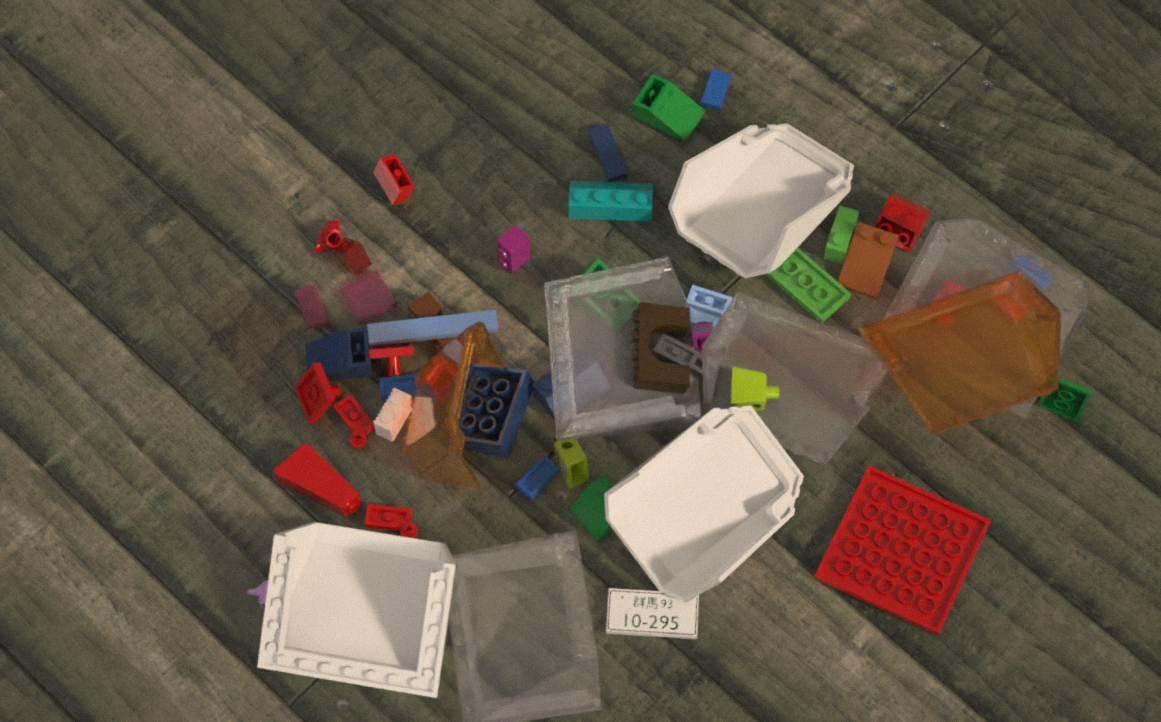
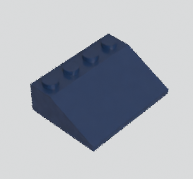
[442,362,534,458]

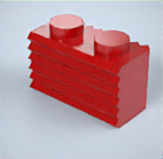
[373,155,415,205]

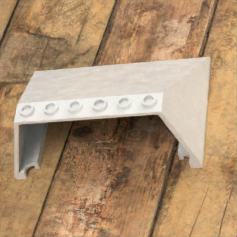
[257,522,456,698]

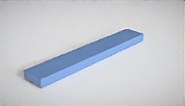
[367,310,498,346]

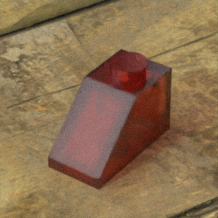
[329,237,372,275]

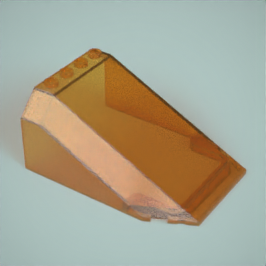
[402,321,504,489]

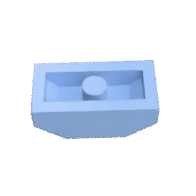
[685,285,733,327]

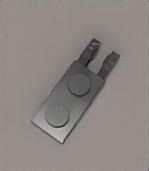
[652,334,714,379]

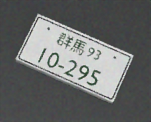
[606,588,699,639]

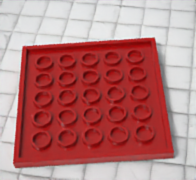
[814,465,991,636]

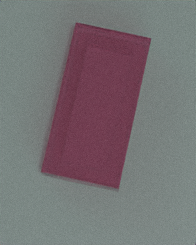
[295,284,329,329]

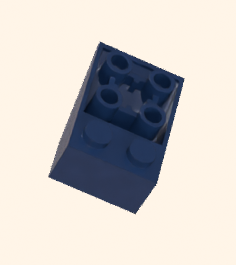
[305,327,373,381]

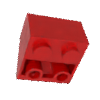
[875,193,932,252]

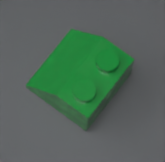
[570,474,614,542]

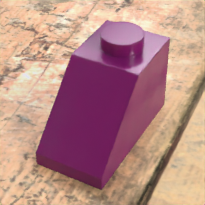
[691,321,716,356]

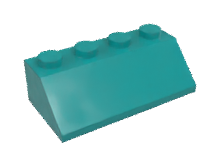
[569,181,653,222]

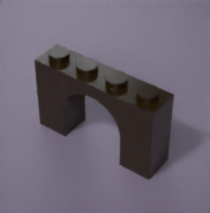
[631,302,690,394]

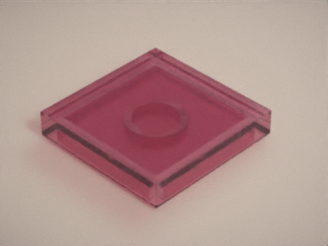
[339,270,397,324]

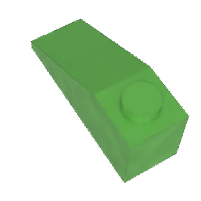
[823,206,860,265]

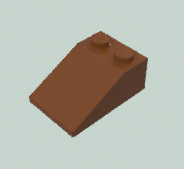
[838,222,899,299]

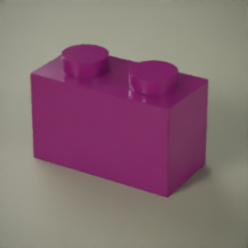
[497,225,531,274]

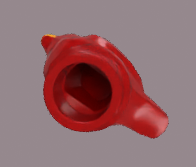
[314,219,342,253]

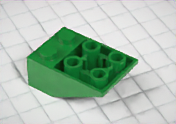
[632,74,705,142]

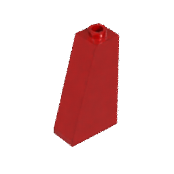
[273,442,361,517]

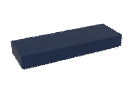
[588,124,627,182]

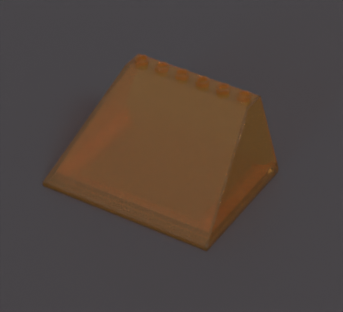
[858,271,1061,434]

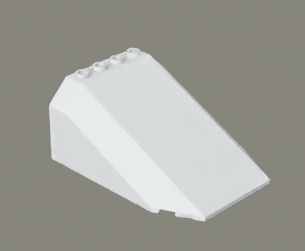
[668,124,854,278]
[605,406,804,602]

